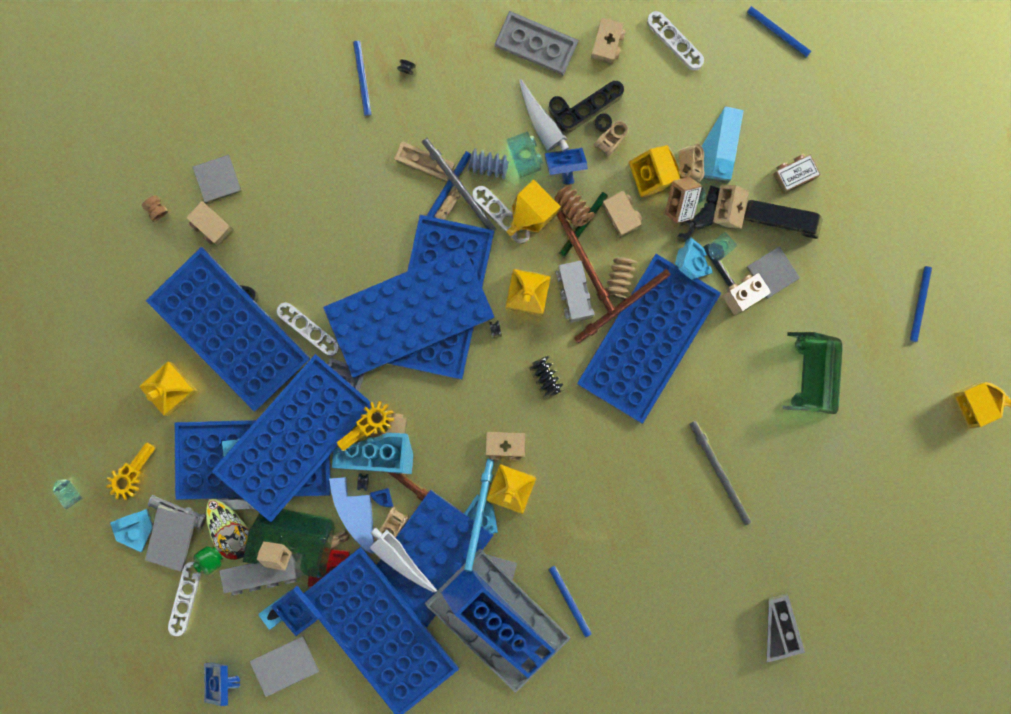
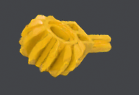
[337,401,394,451]
[106,443,155,500]

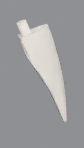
[519,79,569,152]
[369,527,437,593]

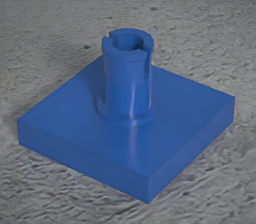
[545,148,588,185]
[271,586,322,636]
[204,662,240,706]

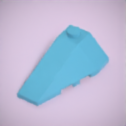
[697,106,744,184]
[332,433,413,474]

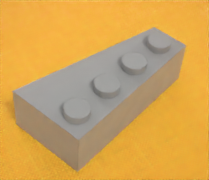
[219,551,309,596]

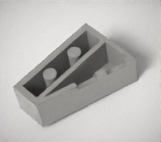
[556,261,595,323]
[767,593,805,662]

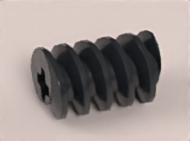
[529,355,564,399]

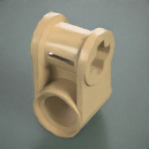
[594,121,628,158]
[679,144,705,183]
[379,506,410,538]

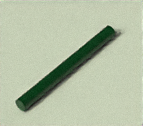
[559,192,608,258]

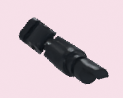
[677,185,720,242]

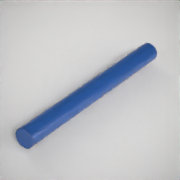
[747,6,811,57]
[353,41,372,116]
[427,151,471,217]
[910,266,932,342]
[548,565,592,638]

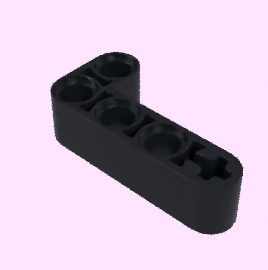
[549,81,624,132]
[744,200,823,239]

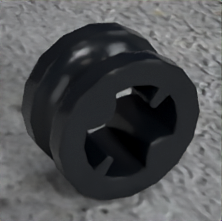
[397,59,416,75]
[595,113,612,132]
[489,320,502,338]
[357,473,369,491]

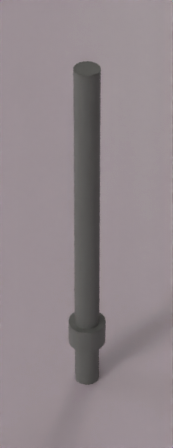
[422,137,496,231]
[689,420,751,525]

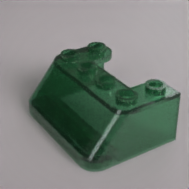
[242,509,335,578]

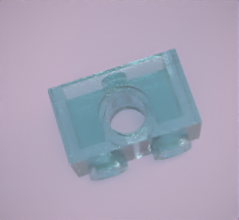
[507,131,543,178]

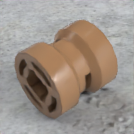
[141,195,168,222]

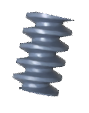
[468,148,509,180]

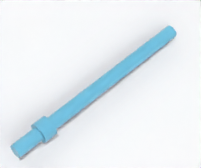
[464,459,494,572]

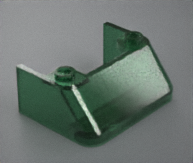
[782,332,843,414]

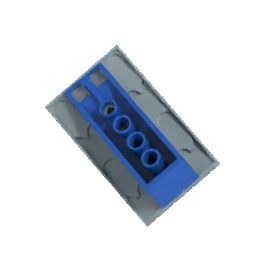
[425,548,571,693]

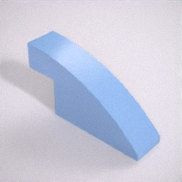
[329,477,374,554]

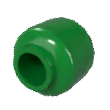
[192,546,223,575]

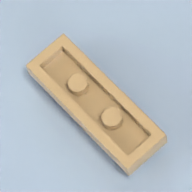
[394,142,454,181]

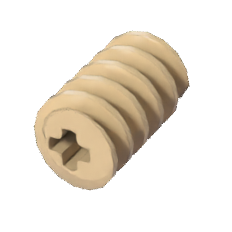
[605,257,638,300]

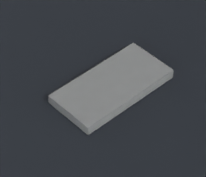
[495,11,579,76]

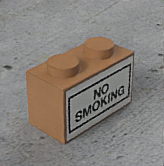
[773,154,821,194]
[665,177,702,223]

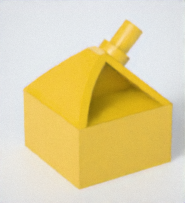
[629,145,683,197]
[506,180,561,236]
[505,269,551,316]
[139,361,198,416]
[953,382,1011,428]
[486,464,536,514]

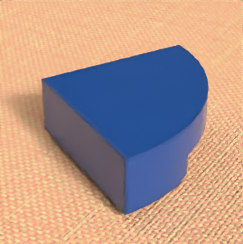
[370,488,393,507]

